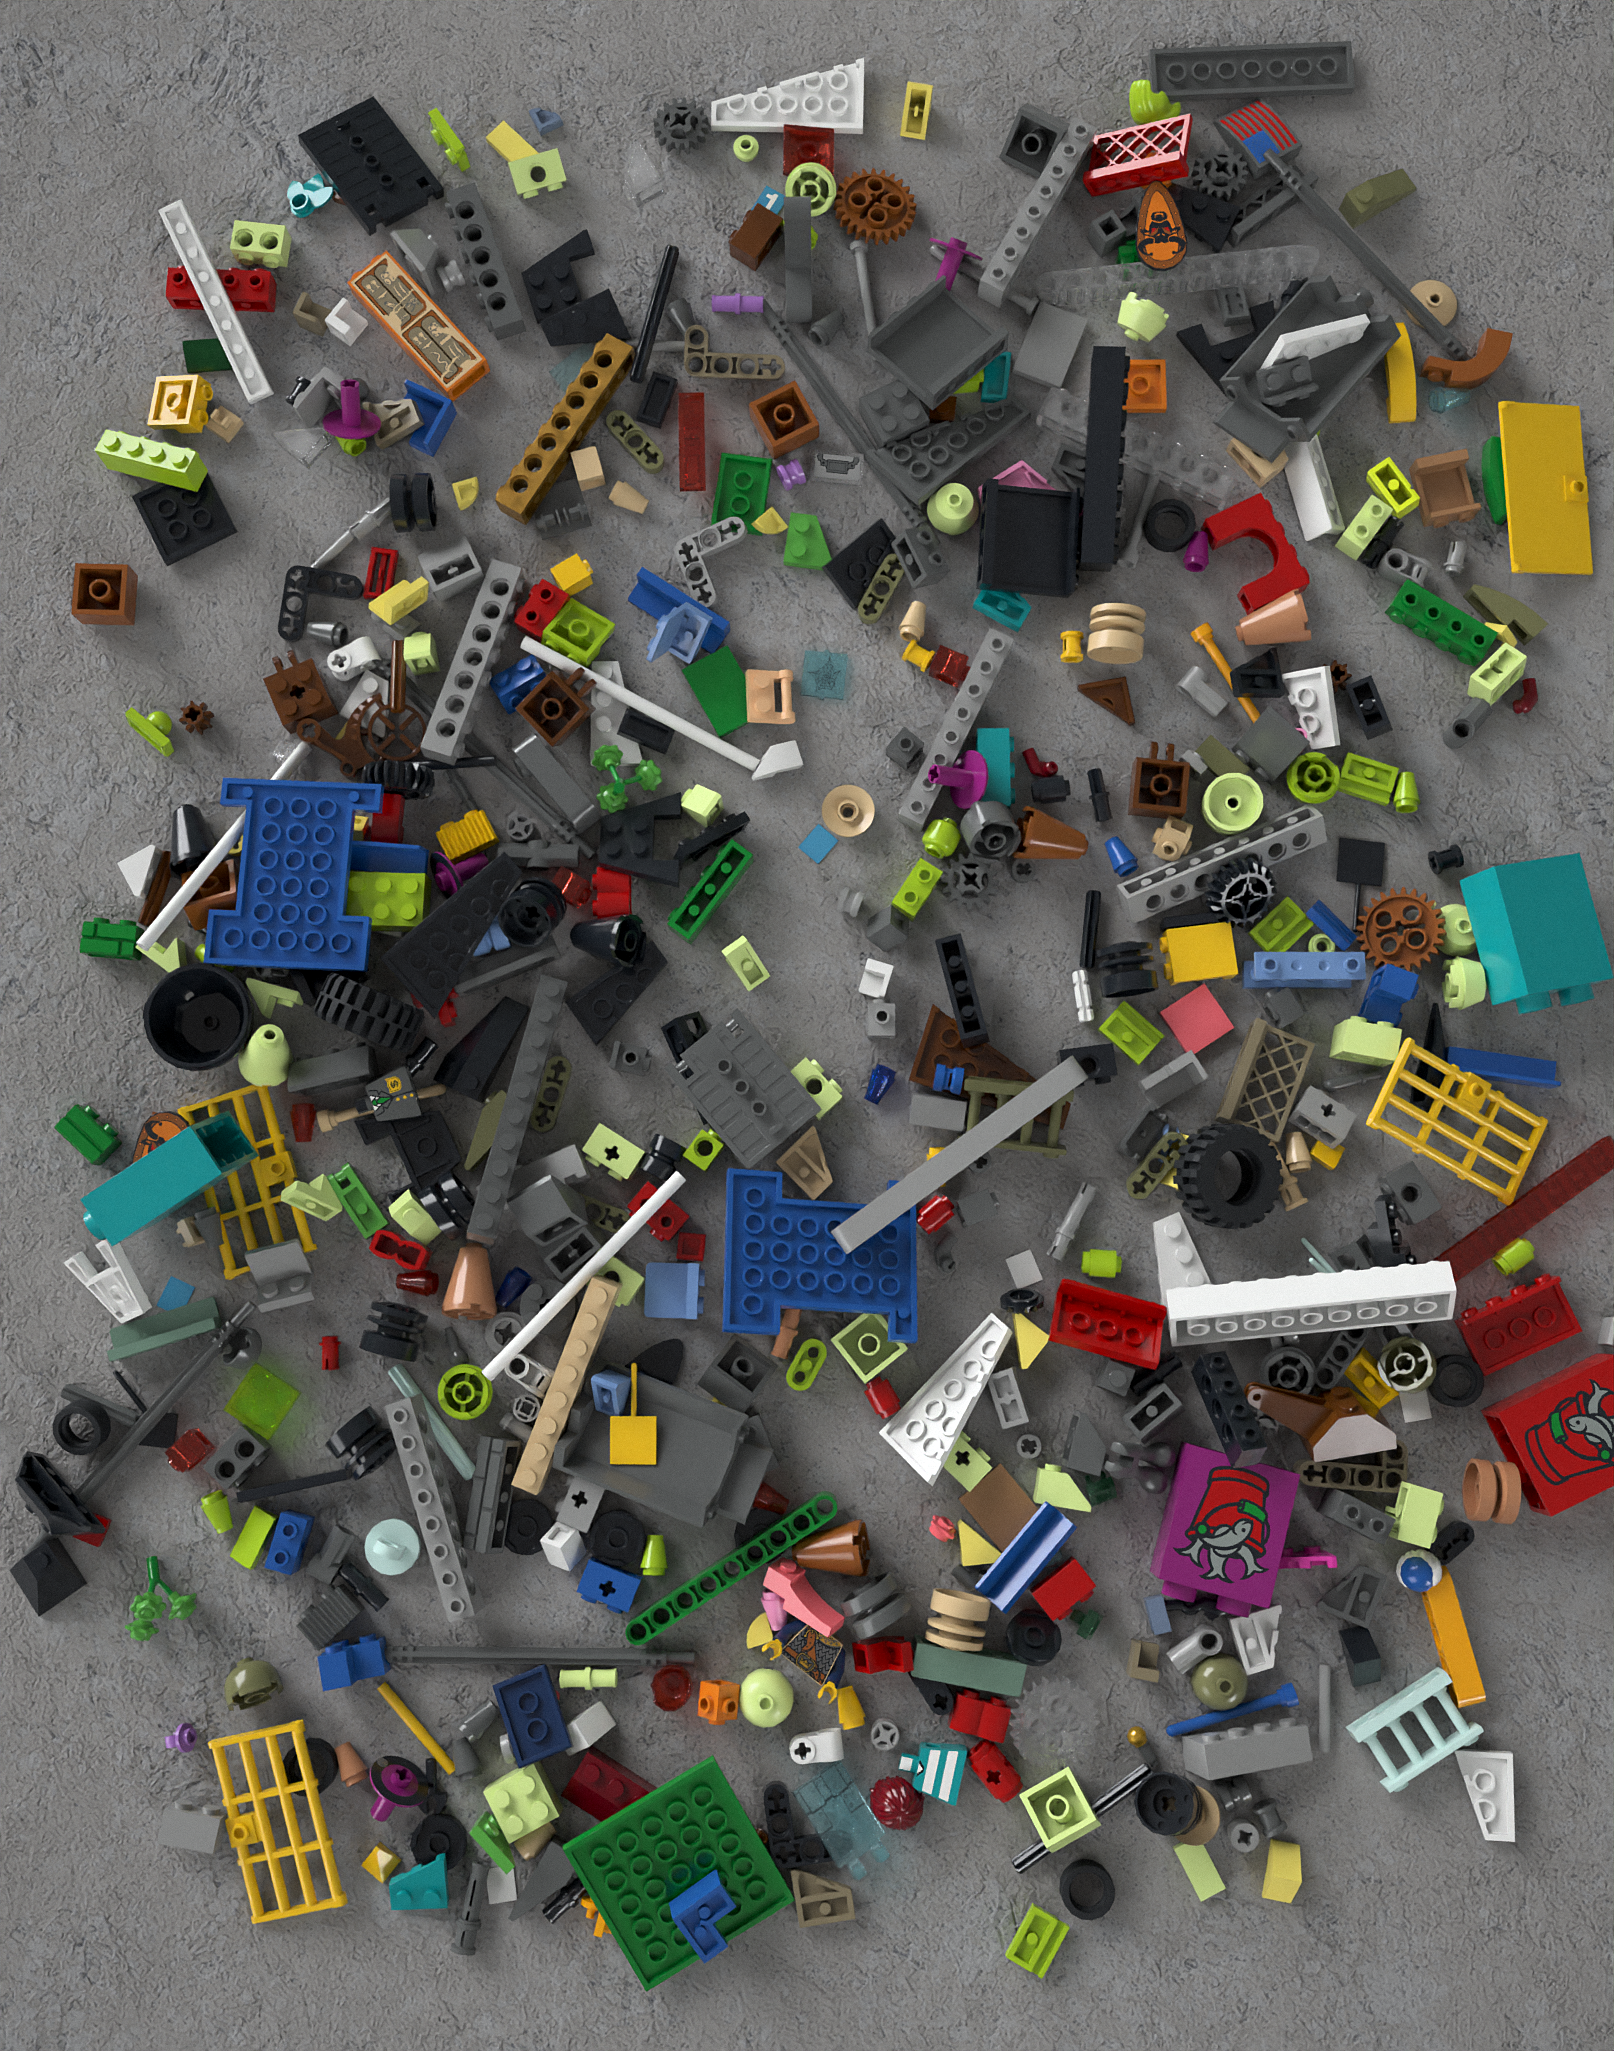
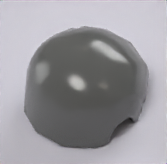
[222,1327,262,1369]

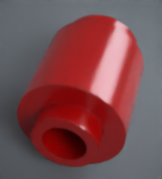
[916,1195,955,1235]
[864,1376,901,1419]

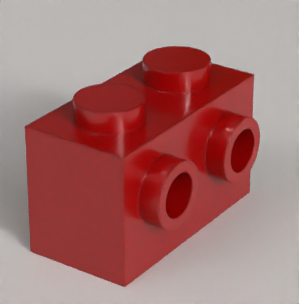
[514,578,570,644]
[627,1181,691,1242]
[1029,1556,1096,1621]

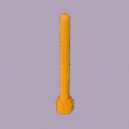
[1190,622,1261,724]

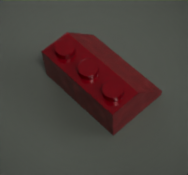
[561,1745,657,1822]

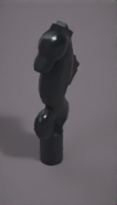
[1164,1595,1231,1621]

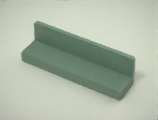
[107,1297,223,1362]
[911,1634,1027,1697]

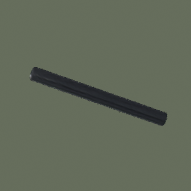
[629,245,679,384]
[1012,1763,1153,1874]

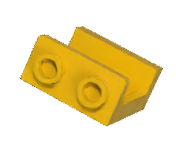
[1159,922,1238,986]

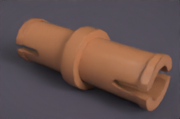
[771,1309,802,1359]

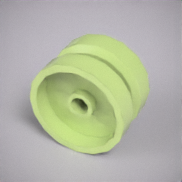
[1201,773,1263,836]

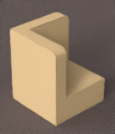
[570,446,606,491]

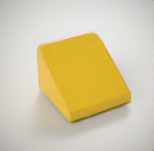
[1309,1140,1345,1170]

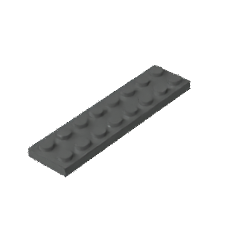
[1148,41,1355,101]

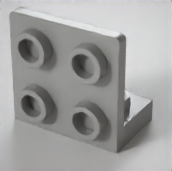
[293,366,361,430]
[245,1239,315,1313]

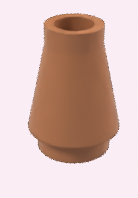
[334,1741,368,1788]

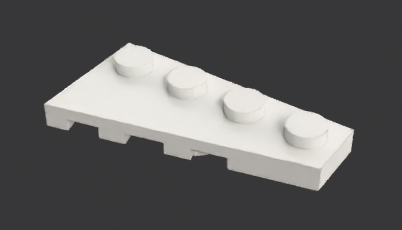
[1259,314,1370,370]
[590,661,642,766]

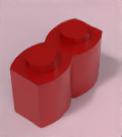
[592,867,632,919]
[369,1230,433,1270]
[947,1688,1012,1743]

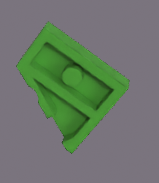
[783,512,831,571]
[469,1811,515,1875]

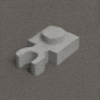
[371,611,421,640]

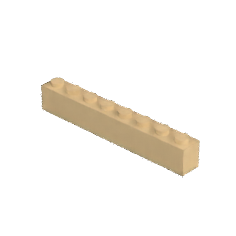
[511,1274,623,1495]

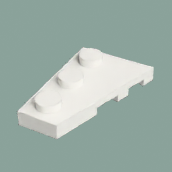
[1282,666,1340,749]
[1153,1212,1211,1307]
[1454,1749,1515,1842]

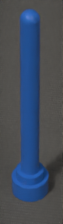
[1166,1683,1299,1737]

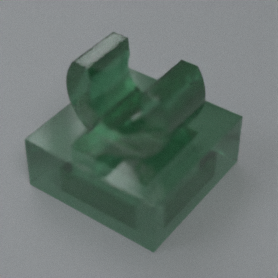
[1085,1470,1117,1507]
[1069,1609,1104,1640]

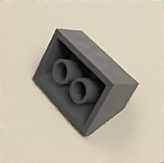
[288,1042,380,1097]

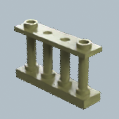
[957,1075,1074,1158]

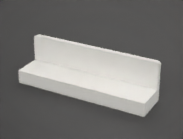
[1284,434,1346,541]

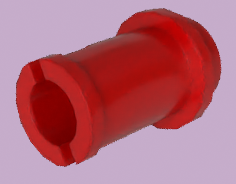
[319,1335,341,1370]

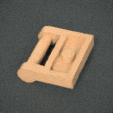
[745,669,796,724]

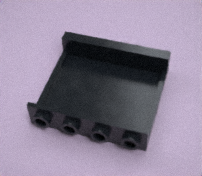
[976,478,1083,598]

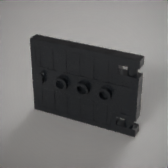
[298,96,444,236]

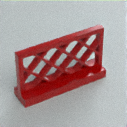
[1082,114,1193,197]

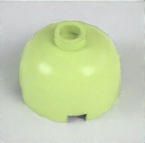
[739,1668,794,1728]

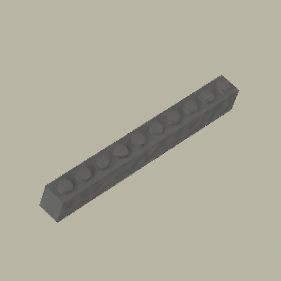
[467,975,568,1245]

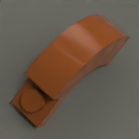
[1420,328,1513,392]

